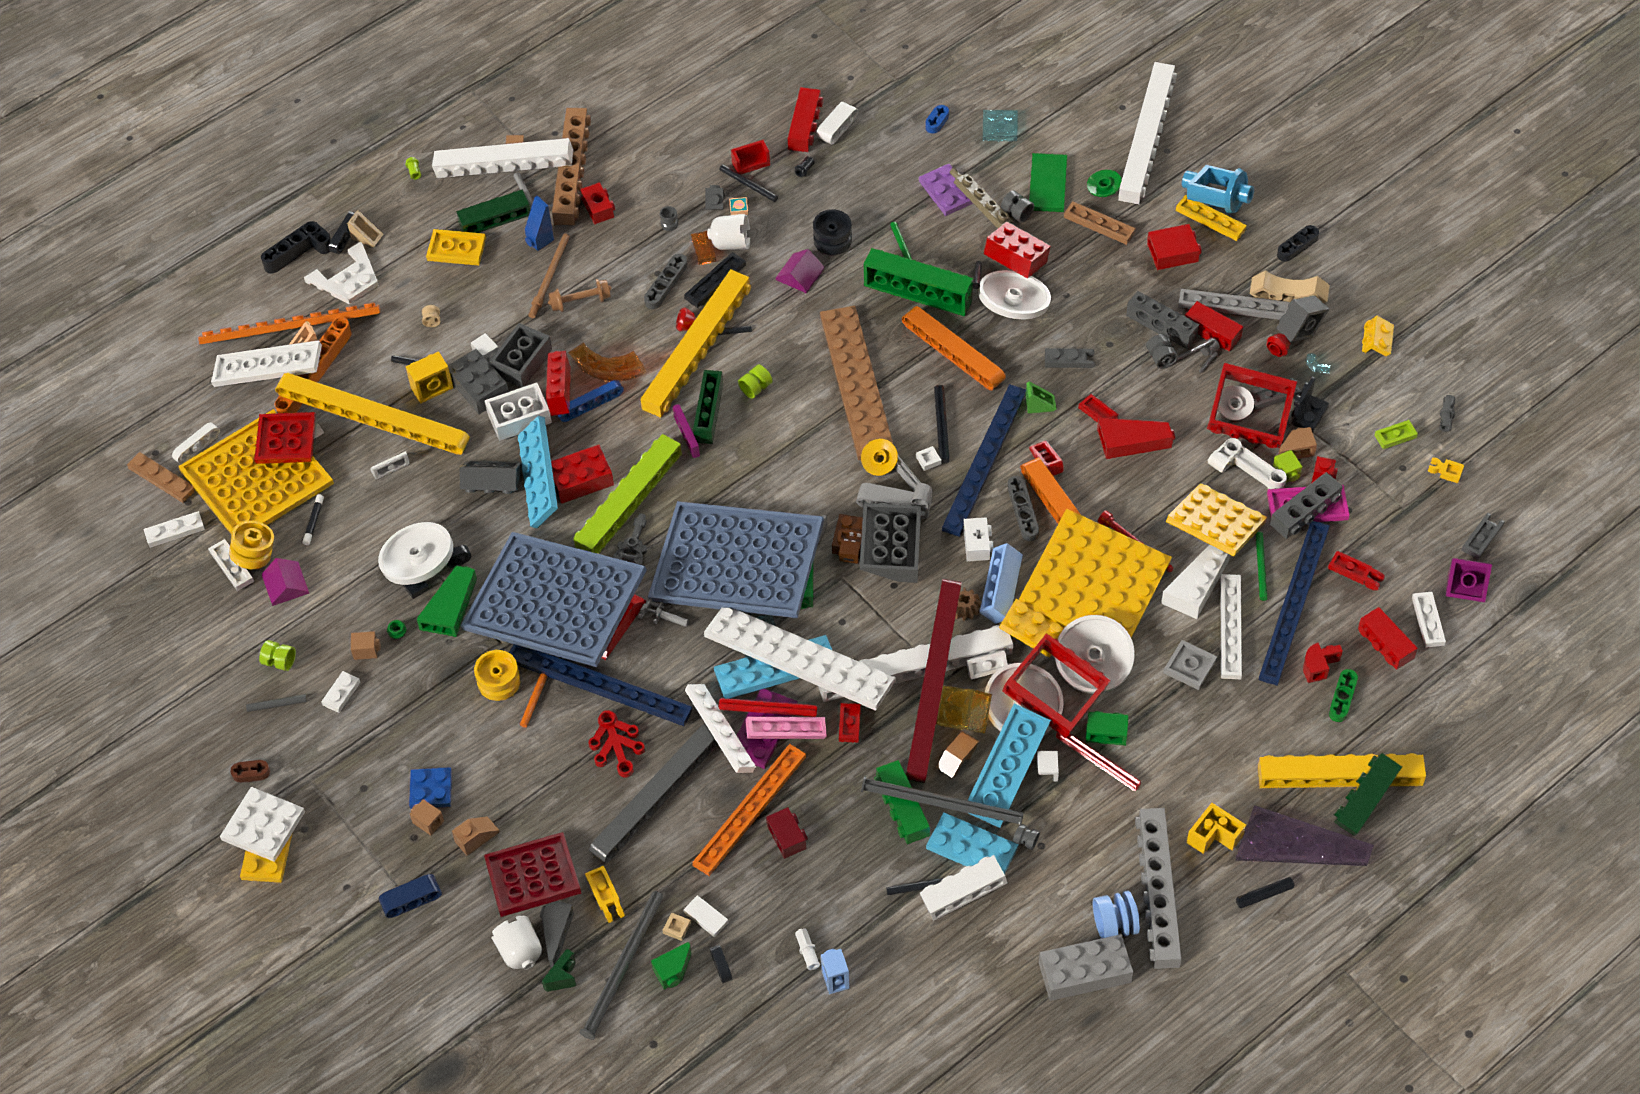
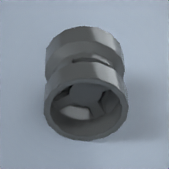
[659,206,678,231]
[1013,824,1040,850]

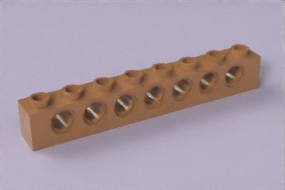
[552,108,591,225]

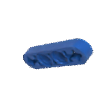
[557,380,624,422]

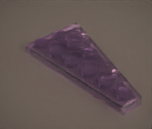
[1235,805,1374,866]

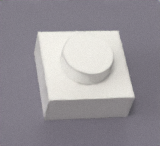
[916,446,941,471]

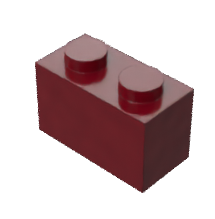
[766,807,808,859]

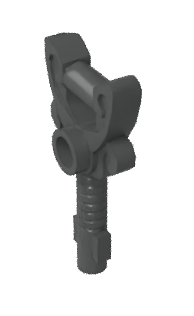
[613,513,647,565]

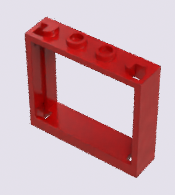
[1207,363,1297,448]
[1002,633,1111,738]

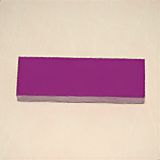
[673,404,700,458]

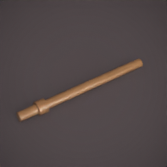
[528,234,570,318]

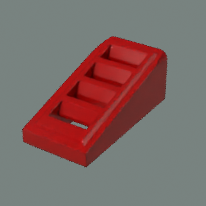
[1029,440,1064,476]

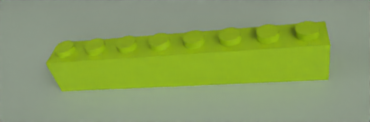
[573,434,682,554]

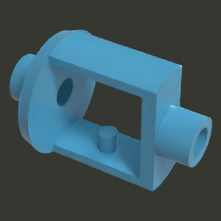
[1182,165,1254,214]

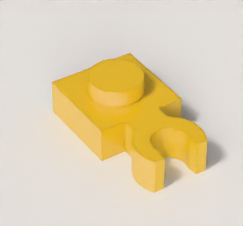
[1428,458,1464,483]

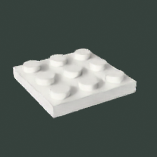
[220,787,305,862]

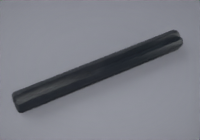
[934,385,950,464]

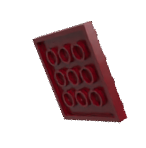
[484,832,582,917]

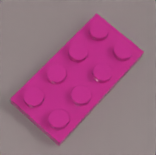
[1267,485,1350,522]

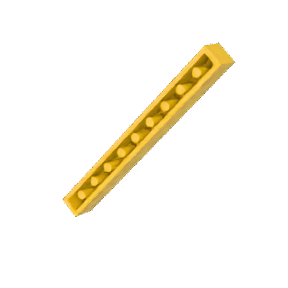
[640,269,751,418]

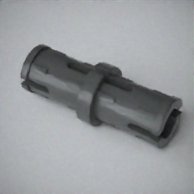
[1439,395,1456,432]

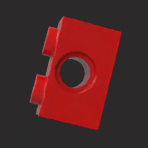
[580,182,615,225]

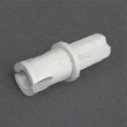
[795,929,820,970]

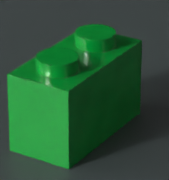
[1086,711,1128,746]

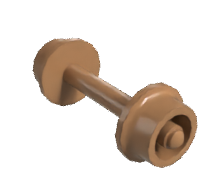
[548,279,612,312]

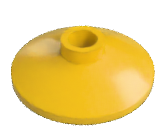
[861,439,898,476]

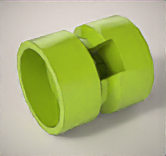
[738,364,773,399]
[259,640,296,671]

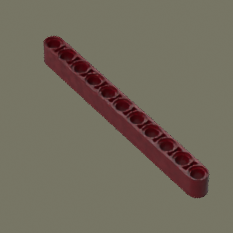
[906,578,962,783]

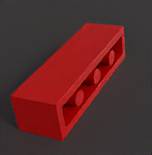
[787,87,823,152]
[546,350,571,416]

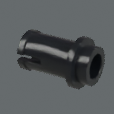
[795,156,815,177]

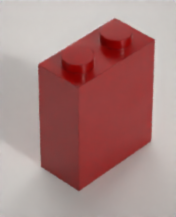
[1147,224,1202,270]

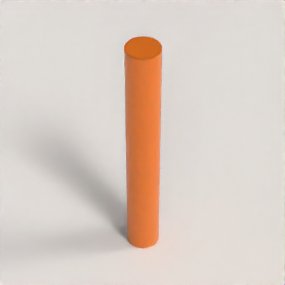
[520,674,548,727]

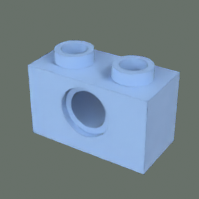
[821,949,849,994]

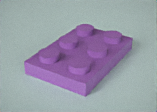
[919,164,973,216]

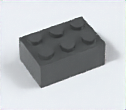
[489,323,552,388]
[448,349,508,414]

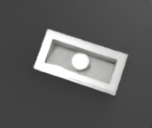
[370,451,410,479]

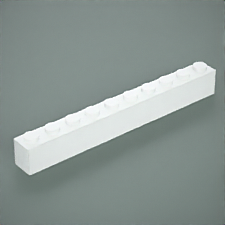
[1118,62,1177,204]
[818,625,1013,702]

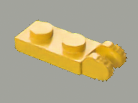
[585,865,625,923]

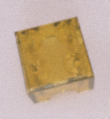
[936,685,992,734]

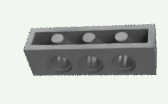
[1126,291,1199,350]
[1270,472,1343,539]

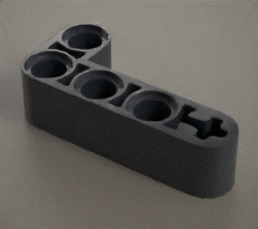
[261,221,331,274]

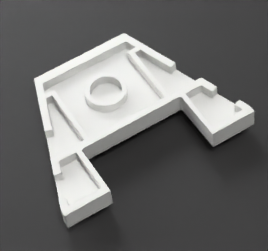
[304,242,379,304]

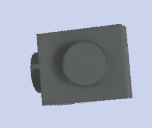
[705,185,724,210]

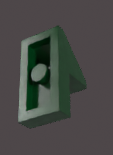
[542,949,576,992]

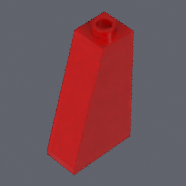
[1097,418,1175,459]

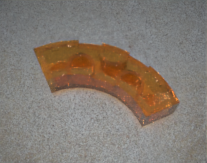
[568,342,646,382]

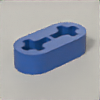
[925,105,949,134]

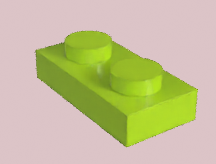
[1374,420,1418,449]

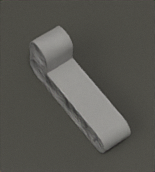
[856,483,932,519]

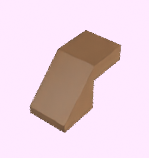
[936,731,979,778]

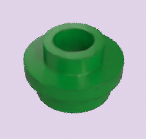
[387,620,407,639]

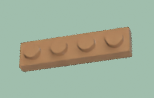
[1064,201,1136,245]
[127,452,196,503]

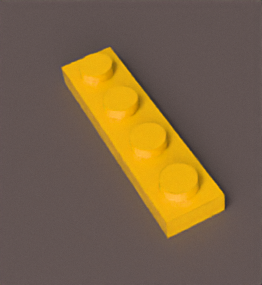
[1176,195,1247,241]

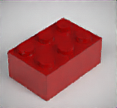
[983,222,1051,279]
[551,445,614,504]

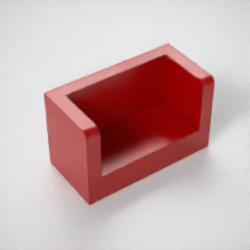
[731,140,770,175]

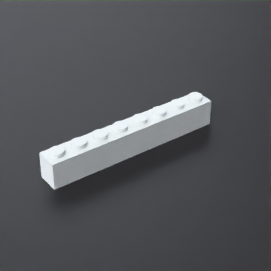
[432,138,573,178]

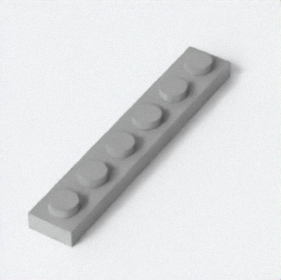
[1178,289,1290,320]

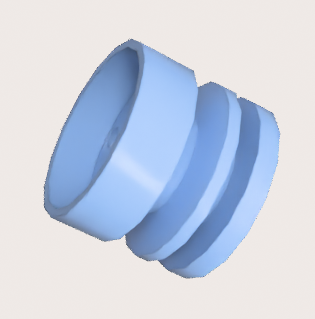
[1093,891,1140,939]

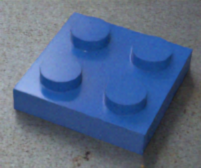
[409,767,452,809]

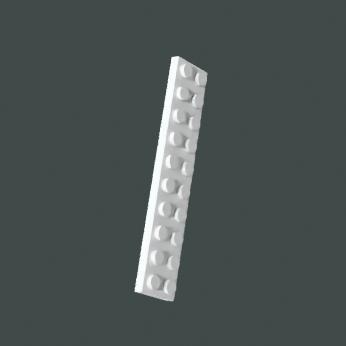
[704,608,895,710]

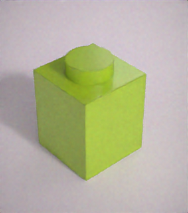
[1273,450,1302,483]

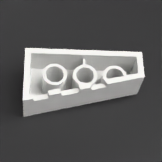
[1161,545,1230,619]

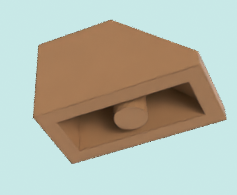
[1278,427,1317,459]
[452,817,500,856]

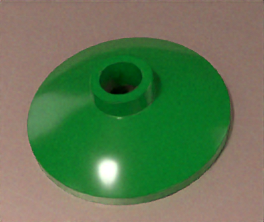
[1087,170,1122,197]

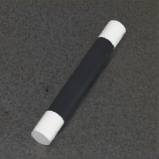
[302,494,324,545]

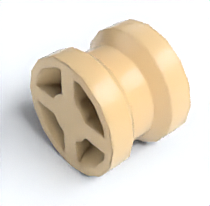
[422,305,441,328]

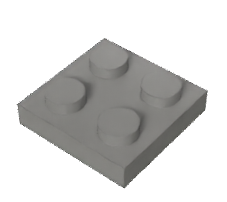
[1163,640,1217,690]

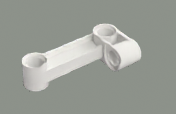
[1208,438,1287,489]

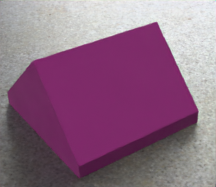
[775,249,824,293]
[262,558,310,606]
[1445,558,1492,602]

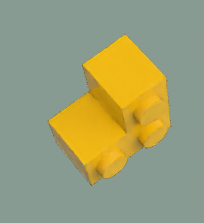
[1187,803,1246,854]

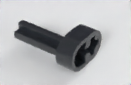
[446,545,472,568]

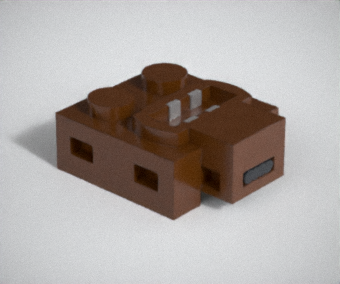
[832,514,863,564]

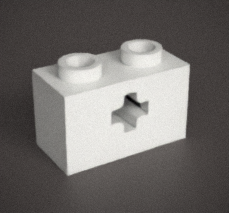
[963,518,993,561]

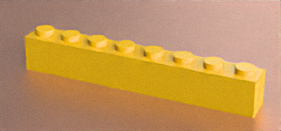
[1258,753,1426,788]

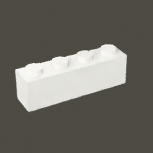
[920,855,1007,921]

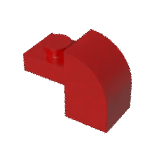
[1303,642,1343,683]

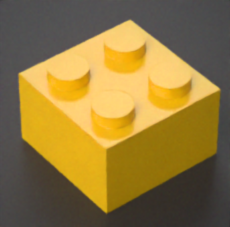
[406,351,453,404]

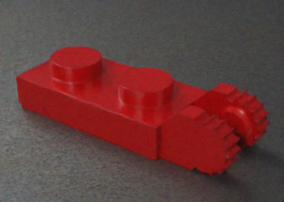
[1328,551,1385,591]

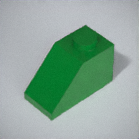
[651,942,692,990]

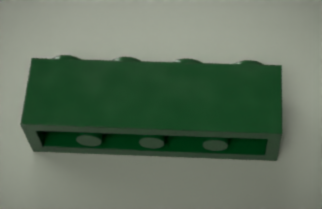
[456,189,530,233]
[693,370,723,444]
[1334,753,1402,836]

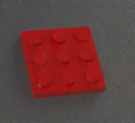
[254,412,316,464]

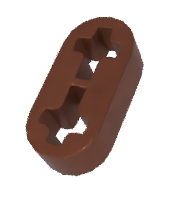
[230,760,270,783]

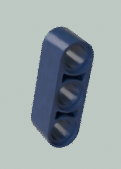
[379,874,442,918]

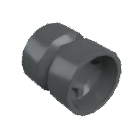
[1001,190,1034,223]
[1146,334,1178,369]

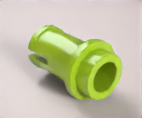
[405,157,421,180]

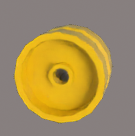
[229,520,274,569]
[474,650,521,701]

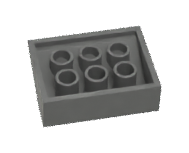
[860,503,921,583]

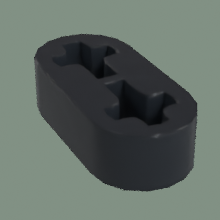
[709,944,733,984]

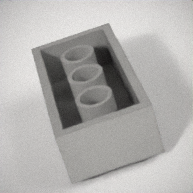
[1039,934,1133,1001]

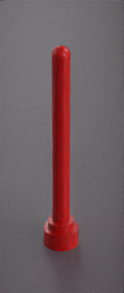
[1097,510,1174,572]

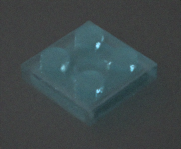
[983,110,1018,141]

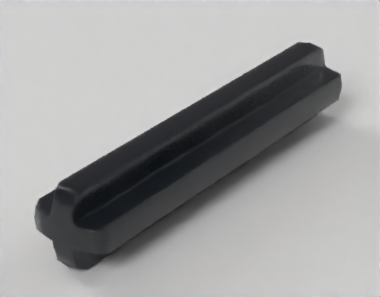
[1236,877,1295,909]

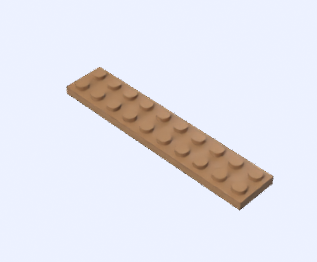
[820,306,893,461]

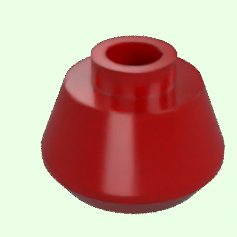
[676,307,696,332]
[1267,333,1291,357]

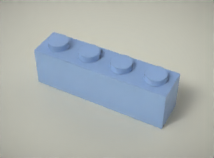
[980,543,1023,624]

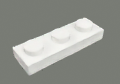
[144,511,205,548]
[208,539,254,591]
[1412,592,1446,648]

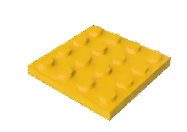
[1166,483,1267,557]

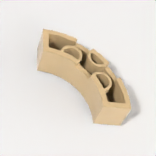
[1250,270,1330,303]

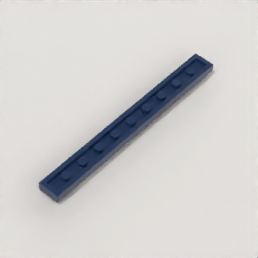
[942,384,1026,537]
[1258,521,1330,686]
[509,644,693,726]

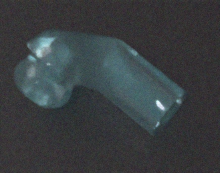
[1305,353,1330,373]

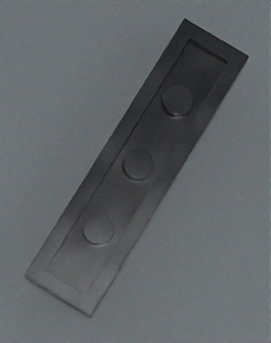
[684,252,746,308]

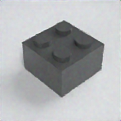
[1276,295,1329,342]

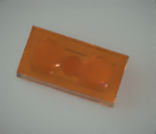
[691,231,716,265]

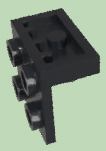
[1291,377,1329,433]

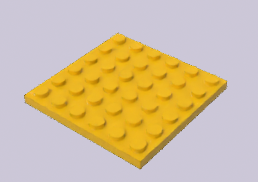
[178,409,334,535]
[1019,509,1172,638]

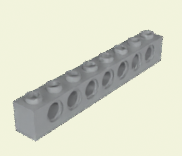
[1135,808,1181,969]

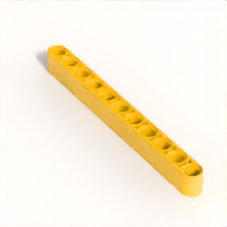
[275,373,470,455]

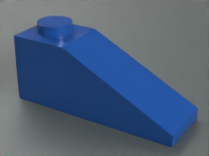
[525,196,554,251]

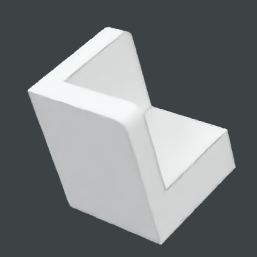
[1036,751,1059,781]

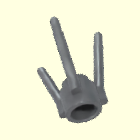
[1178,338,1220,373]

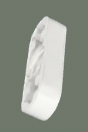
[172,422,220,464]

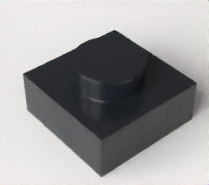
[403,581,429,599]

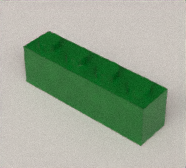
[874,760,930,844]

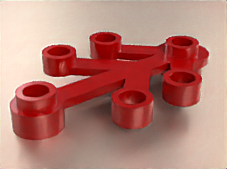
[588,710,645,778]

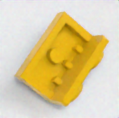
[1362,316,1394,357]

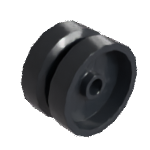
[813,209,852,255]

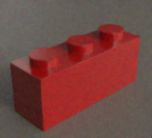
[1185,301,1243,351]
[1358,607,1418,670]

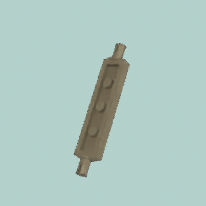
[949,168,1014,228]

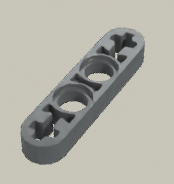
[644,254,687,309]
[1008,476,1039,541]

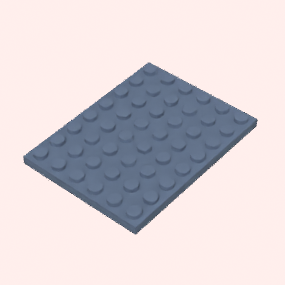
[648,501,824,618]
[461,532,647,667]

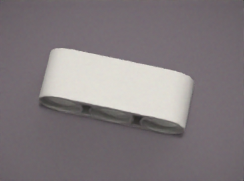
[816,102,858,145]

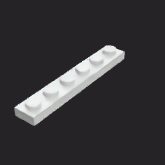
[1220,574,1242,679]
[685,684,756,773]

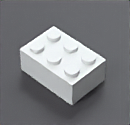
[485,383,552,441]

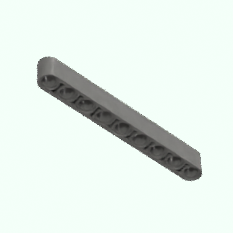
[589,724,718,863]

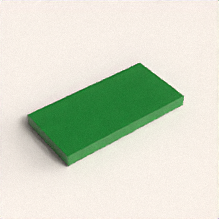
[1029,153,1067,212]

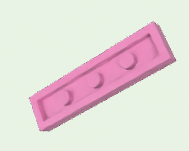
[746,717,827,739]

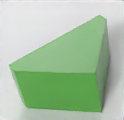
[1026,381,1057,413]

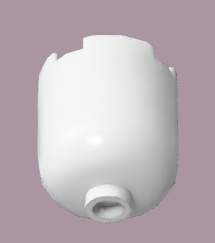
[707,214,750,250]
[491,916,542,970]

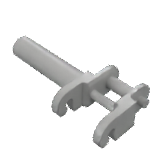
[638,599,689,627]

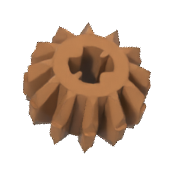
[955,587,981,621]

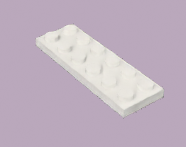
[211,340,322,387]

